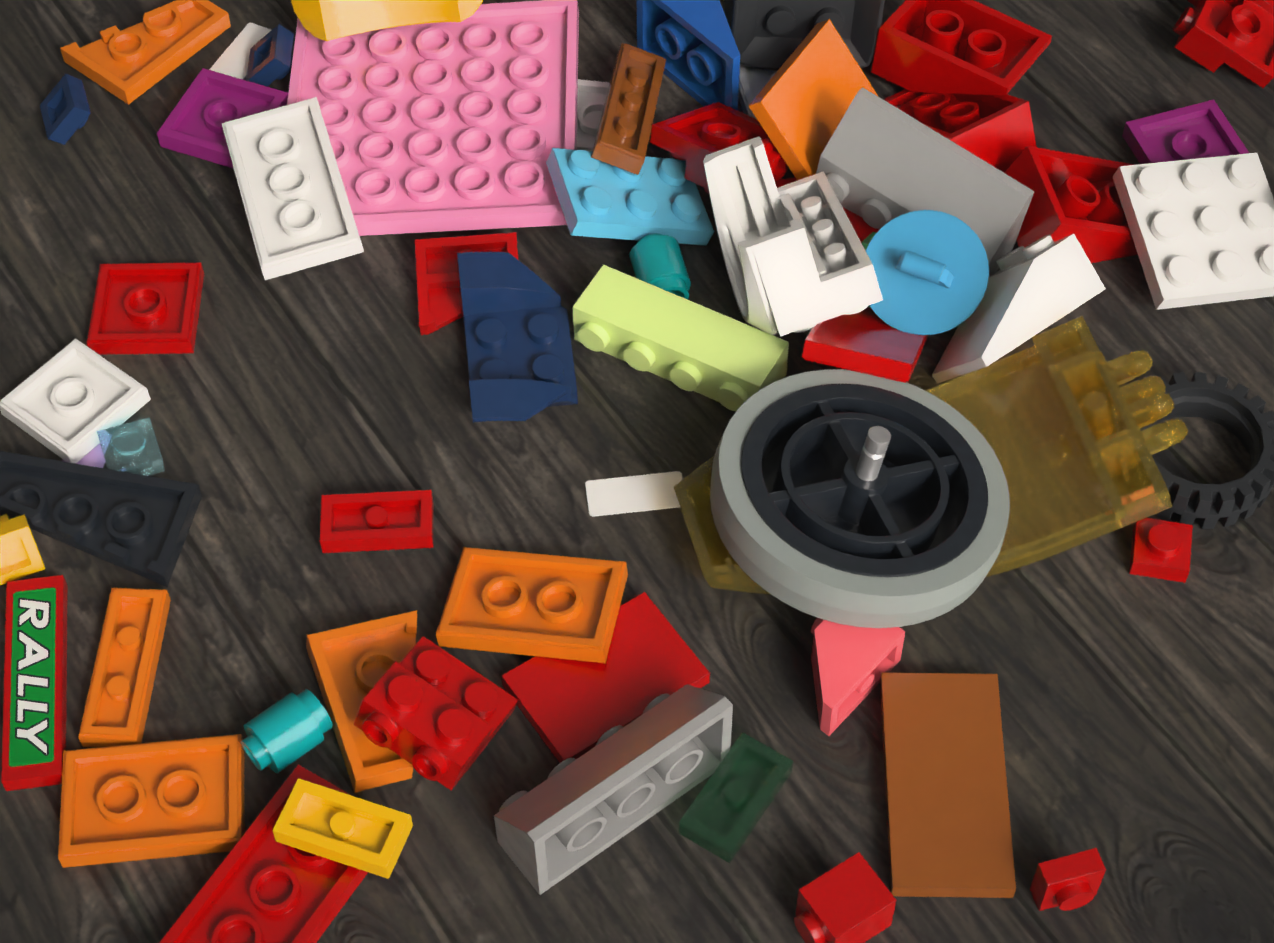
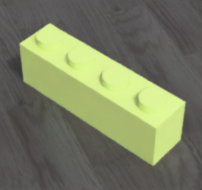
[573,265,789,411]

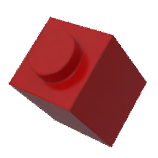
[794,852,897,943]

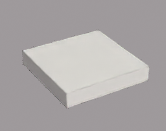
[0,338,151,464]

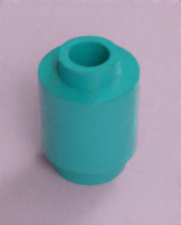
[629,233,691,300]
[241,689,333,773]

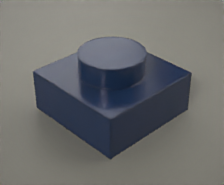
[246,24,294,86]
[40,73,91,145]

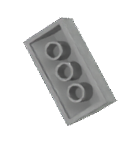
[816,87,1035,276]
[494,684,733,895]

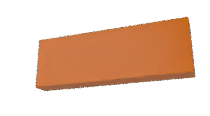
[78,588,171,748]

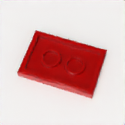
[802,307,929,383]
[501,592,710,763]

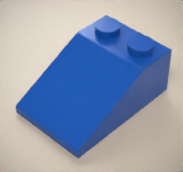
[636,0,740,111]

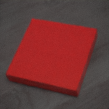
[87,262,204,355]

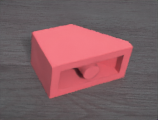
[811,618,905,736]

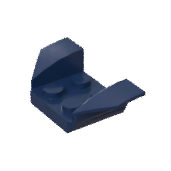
[457,252,578,422]

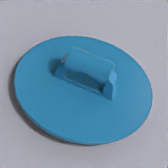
[866,210,989,336]

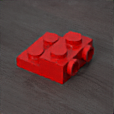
[1173,0,1274,88]
[650,102,788,194]
[354,636,518,791]

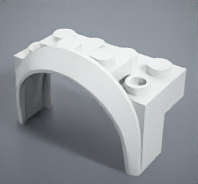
[703,136,883,337]

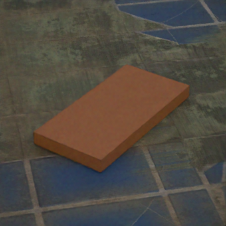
[880,672,1016,898]

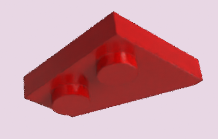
[415,232,518,335]

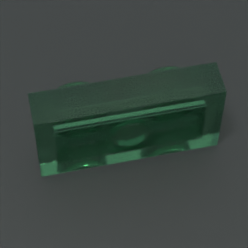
[678,732,793,863]

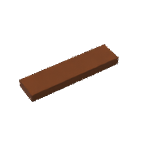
[591,43,666,175]

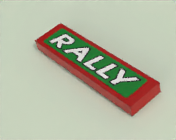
[1,575,68,791]

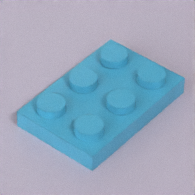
[546,148,714,246]

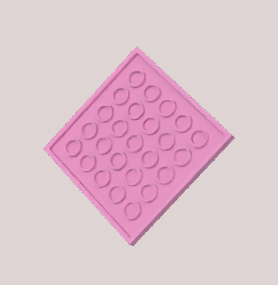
[287,0,579,236]

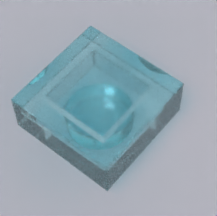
[97,418,165,476]

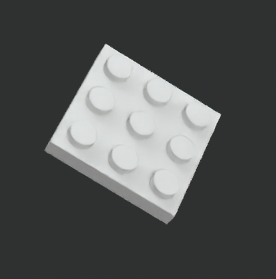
[1113,153,1274,310]

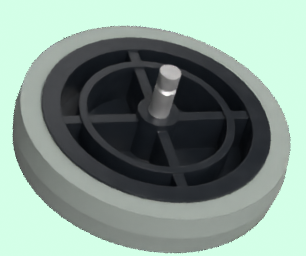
[710,369,1010,628]

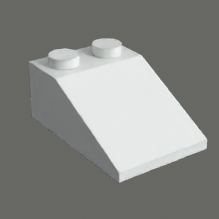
[932,234,1106,384]

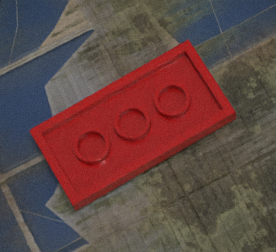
[159,764,368,943]

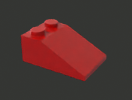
[871,0,1052,96]
[883,89,1037,173]
[1005,146,1138,263]

